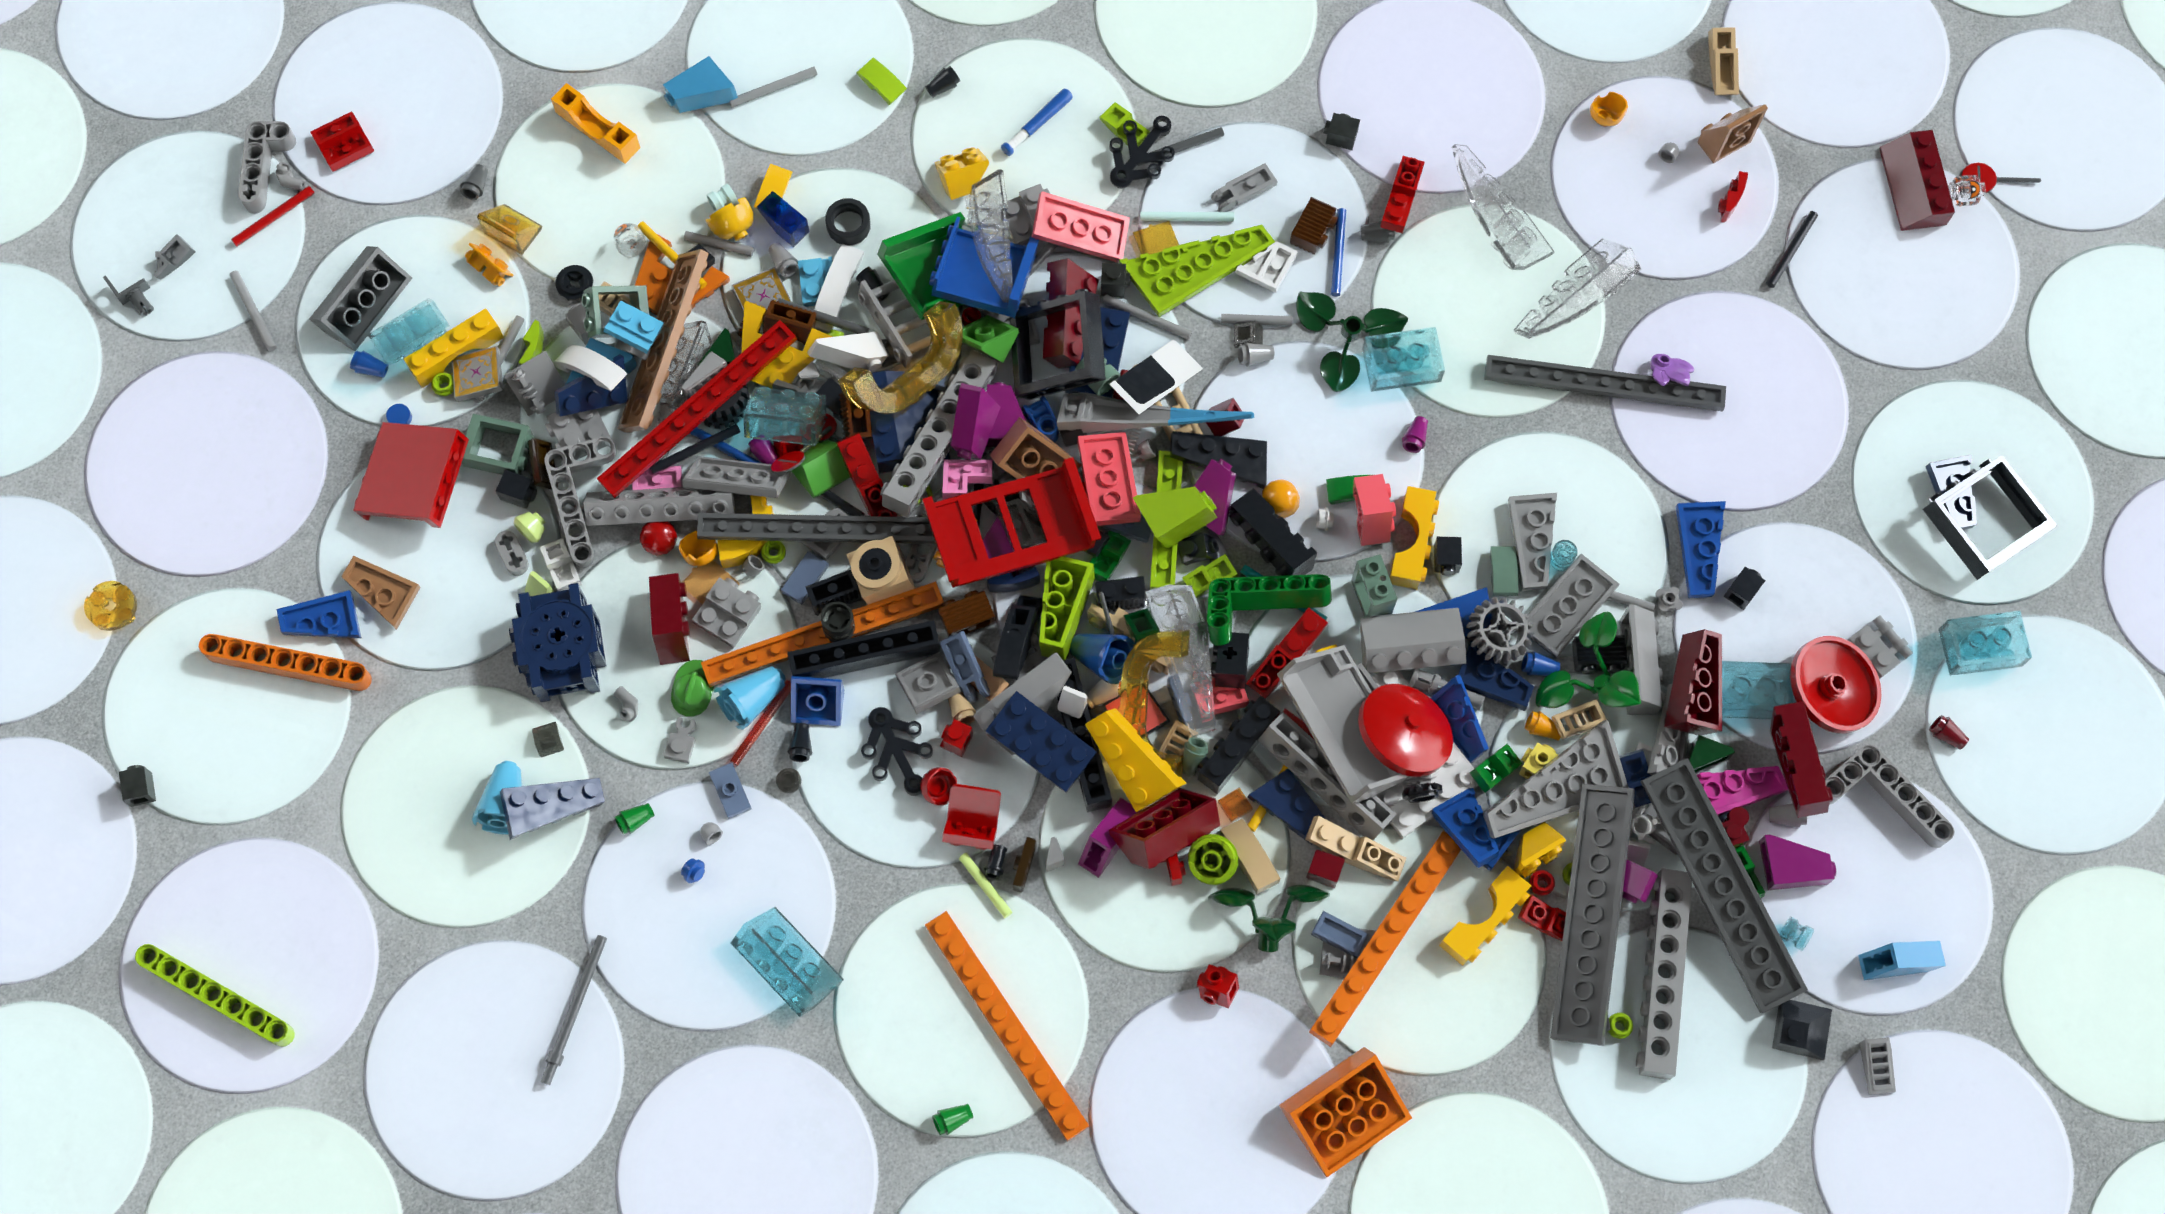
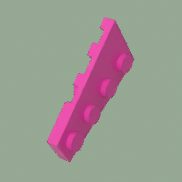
[1697,766,1788,816]

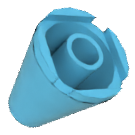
[714,666,786,730]
[472,761,522,834]

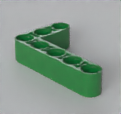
[1207,574,1332,646]

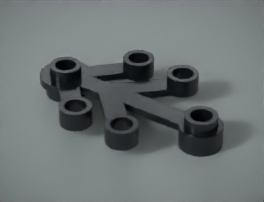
[1109,116,1175,188]
[861,707,933,796]

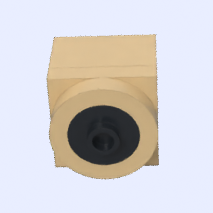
[846,536,915,605]

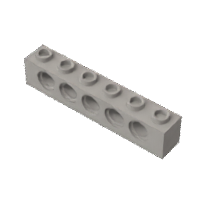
[583,487,736,526]
[1258,712,1397,840]

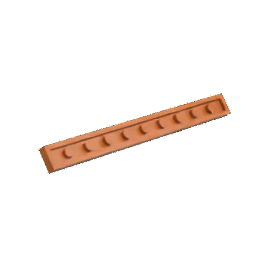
[701,581,944,687]
[1309,831,1461,1047]
[925,911,1089,1142]

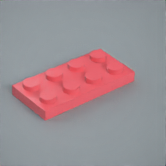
[1032,192,1130,263]
[1077,432,1141,526]

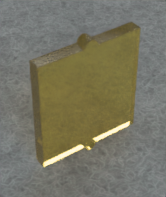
[1133,221,1179,254]

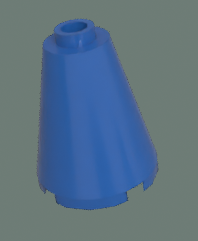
[1070,634,1138,684]

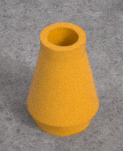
[1525,711,1561,741]

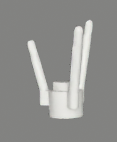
[1631,805,1661,845]

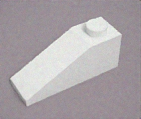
[807,331,888,371]

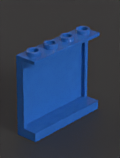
[929,217,1039,318]

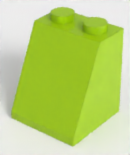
[1133,487,1217,549]

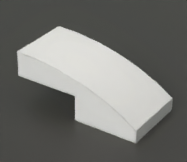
[540,538,582,591]

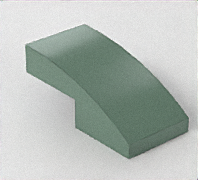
[1490,546,1518,596]

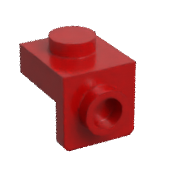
[1160,852,1186,886]

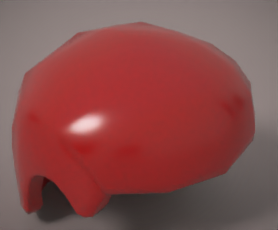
[640,521,677,556]
[920,767,957,805]

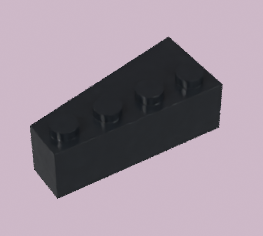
[1229,488,1317,576]

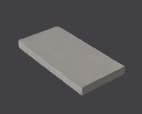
[682,456,791,498]
[1526,553,1620,659]

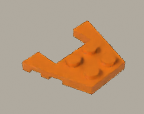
[635,234,730,315]

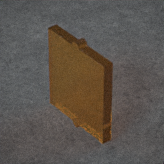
[683,560,740,604]

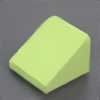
[525,571,554,596]

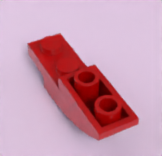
[1380,156,1425,234]
[836,433,898,517]
[1246,608,1328,699]

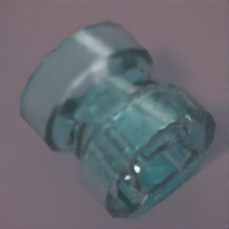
[1550,540,1578,571]
[1779,916,1814,951]

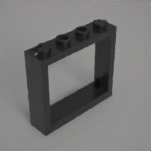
[1009,289,1106,400]
[1923,455,2057,580]

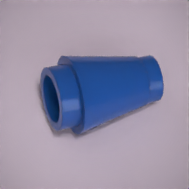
[350,350,389,378]
[1521,651,1560,676]

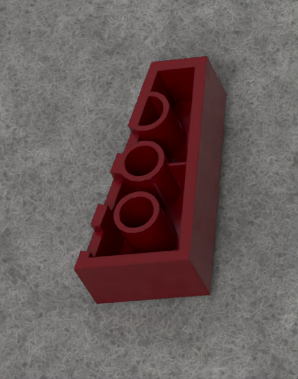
[1043,258,1099,369]
[1664,629,1722,736]
[1770,701,1833,818]

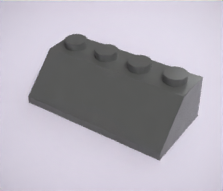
[309,246,412,351]

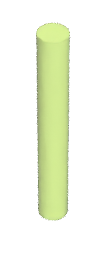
[959,853,1013,918]

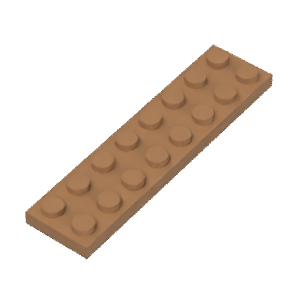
[617,249,709,433]

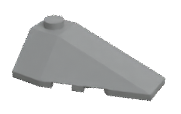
[973,653,1072,755]

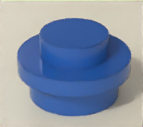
[681,858,705,883]

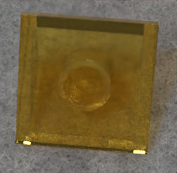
[477,204,543,255]

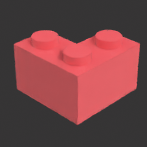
[1353,474,1396,546]

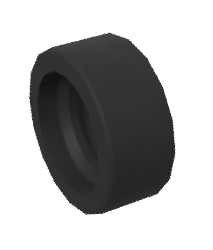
[825,198,871,245]

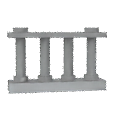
[858,280,956,369]

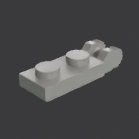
[1210,163,1278,212]

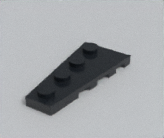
[1170,431,1267,489]

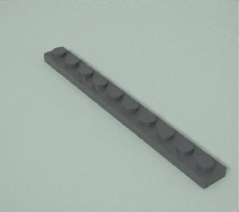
[1484,355,1726,412]
[697,513,936,544]

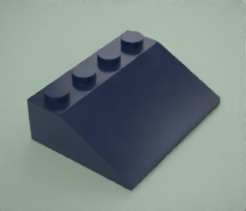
[862,371,950,474]

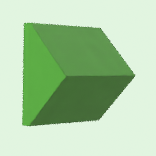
[951,315,1019,363]
[791,440,851,499]

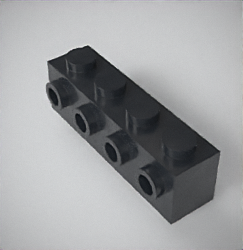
[1197,696,1280,795]

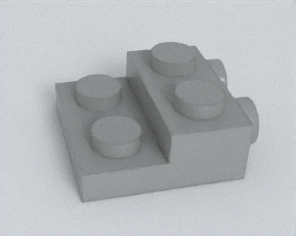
[998,184,1050,245]
[545,409,612,460]
[692,577,761,648]

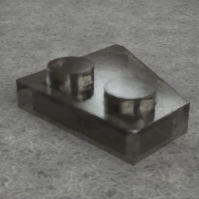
[995,498,1046,552]

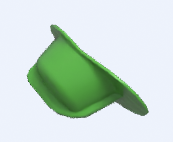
[671,660,714,717]

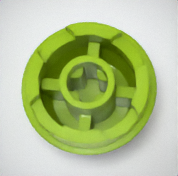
[1188,834,1238,885]

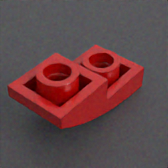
[1718,171,1748,222]
[1517,895,1566,941]

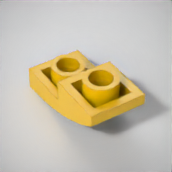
[754,164,793,216]

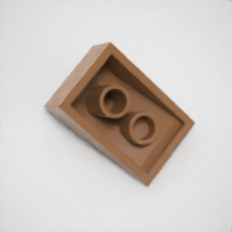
[1697,104,1768,164]
[990,417,1081,479]

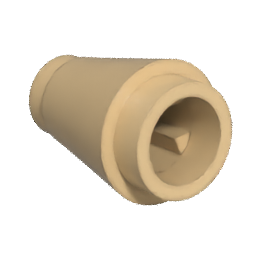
[948,692,976,725]

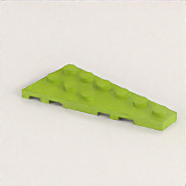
[1119,225,1275,317]

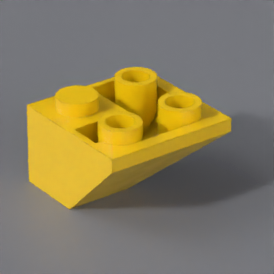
[934,147,989,200]
[1514,822,1566,878]

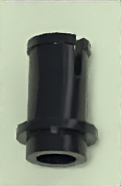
[984,844,1007,879]

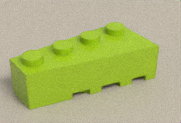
[1039,556,1095,660]

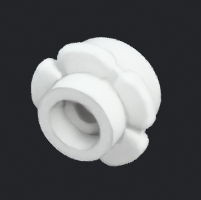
[1316,507,1334,531]

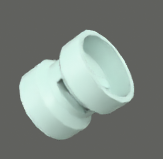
[706,184,739,212]

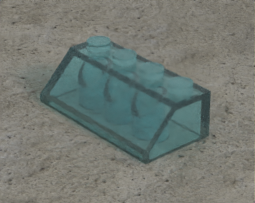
[731,907,844,1017]

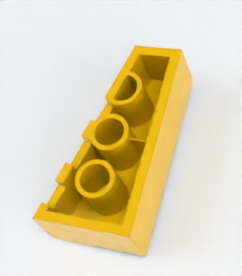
[1085,708,1186,812]

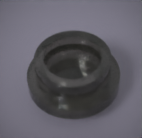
[776,768,802,793]

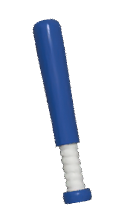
[1001,88,1073,156]

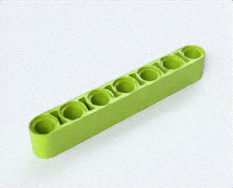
[135,944,295,1047]

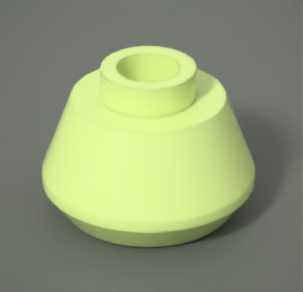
[513,512,546,543]

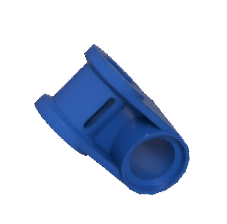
[1022,396,1059,443]

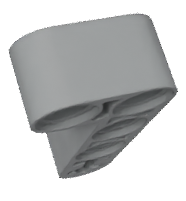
[238,121,296,214]

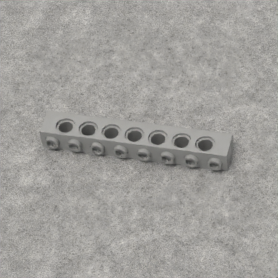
[880,350,998,518]
[1636,868,1692,1080]

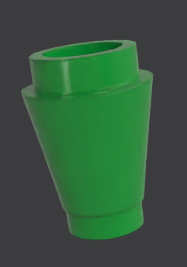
[614,803,655,835]
[932,1104,973,1135]

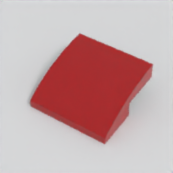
[310,111,374,172]

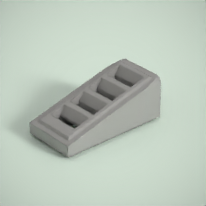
[681,351,727,399]
[1859,1037,1896,1095]

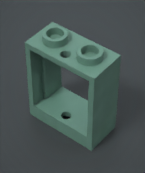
[582,285,649,338]
[462,414,535,475]
[1351,554,1397,617]

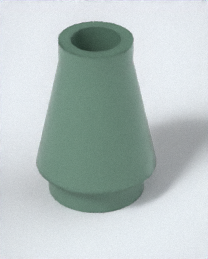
[1181,737,1208,776]

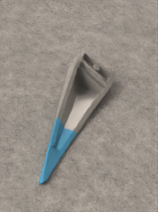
[1057,393,1255,433]

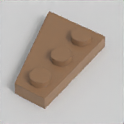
[341,556,421,630]

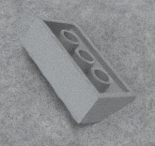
[1619,604,1665,715]
[1360,608,1466,673]

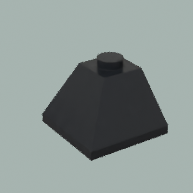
[1772,1000,1832,1060]

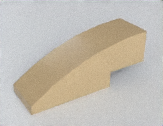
[1708,27,1739,95]
[1220,818,1281,895]

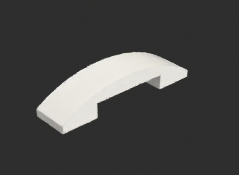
[814,244,864,333]
[553,345,627,391]

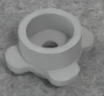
[1655,586,1683,612]

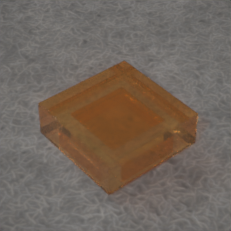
[1218,788,1253,823]

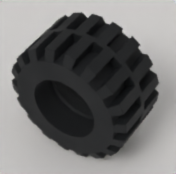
[704,384,750,429]

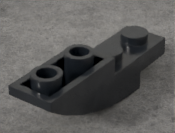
[993,595,1043,680]

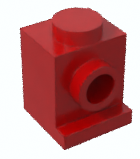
[940,719,973,757]

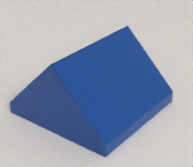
[791,676,845,726]

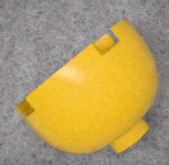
[705,197,754,241]

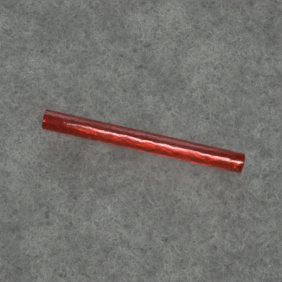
[730,680,791,766]

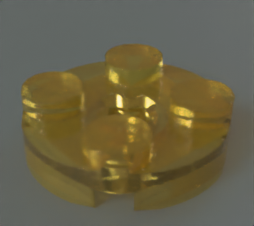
[84,581,137,631]

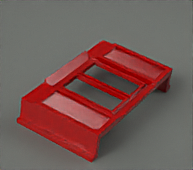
[922,457,1101,588]

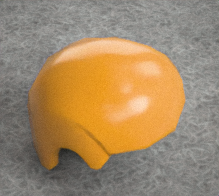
[1590,92,1628,126]
[1262,479,1300,518]
[679,531,718,567]

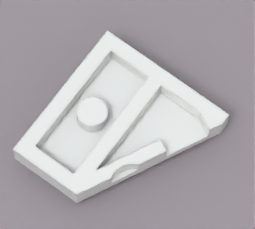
[1235,241,1298,293]

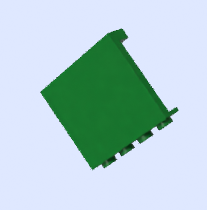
[877,212,965,320]

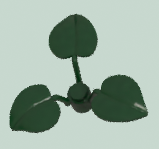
[1296,291,1408,392]
[1208,885,1330,952]

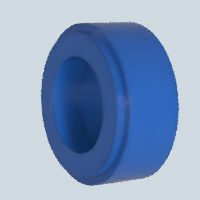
[386,404,412,424]

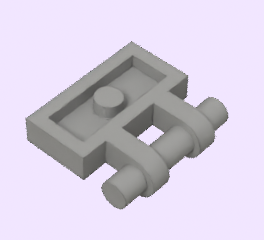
[1848,615,1913,679]

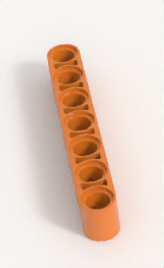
[199,634,372,691]

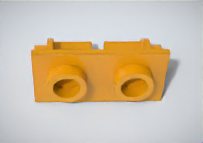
[465,243,513,286]

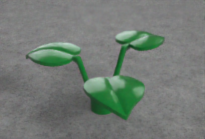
[1535,612,1641,708]

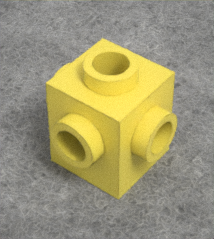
[1519,742,1558,779]

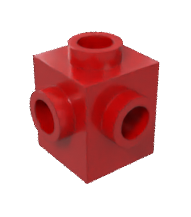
[1197,964,1239,1009]

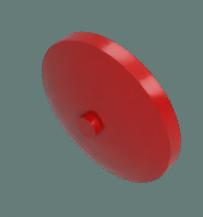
[1790,636,1882,734]
[1358,684,1453,777]

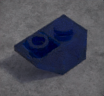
[757,191,810,248]

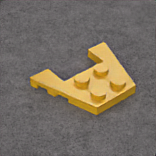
[741,301,833,389]

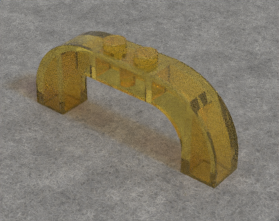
[838,301,963,414]
[1117,629,1190,778]

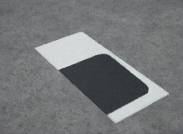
[1109,339,1203,414]

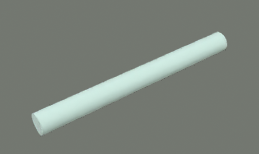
[1140,212,1234,221]

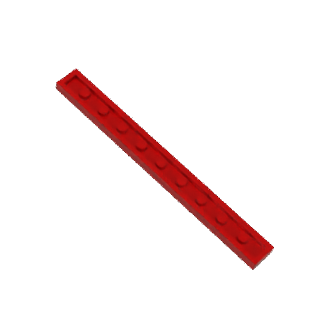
[597,320,797,498]

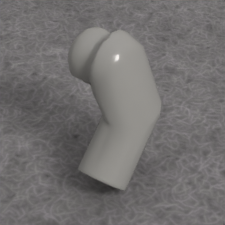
[276,162,306,191]
[614,686,638,722]

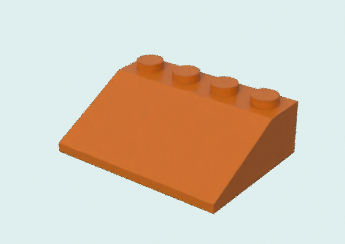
[1279,1047,1412,1177]

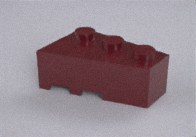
[649,573,690,665]

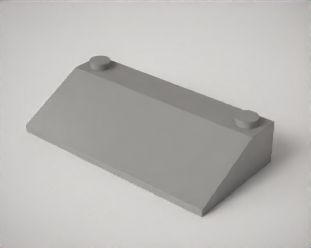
[1277,645,1412,804]

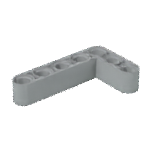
[545,437,616,568]
[1825,745,1955,848]

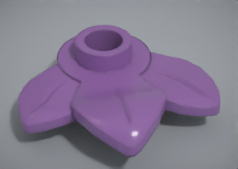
[1650,354,1694,386]

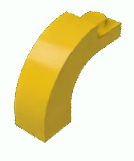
[717,495,774,569]

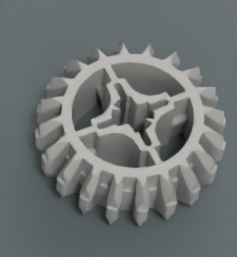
[1466,597,1534,664]

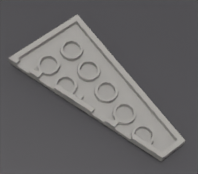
[1484,720,1629,838]

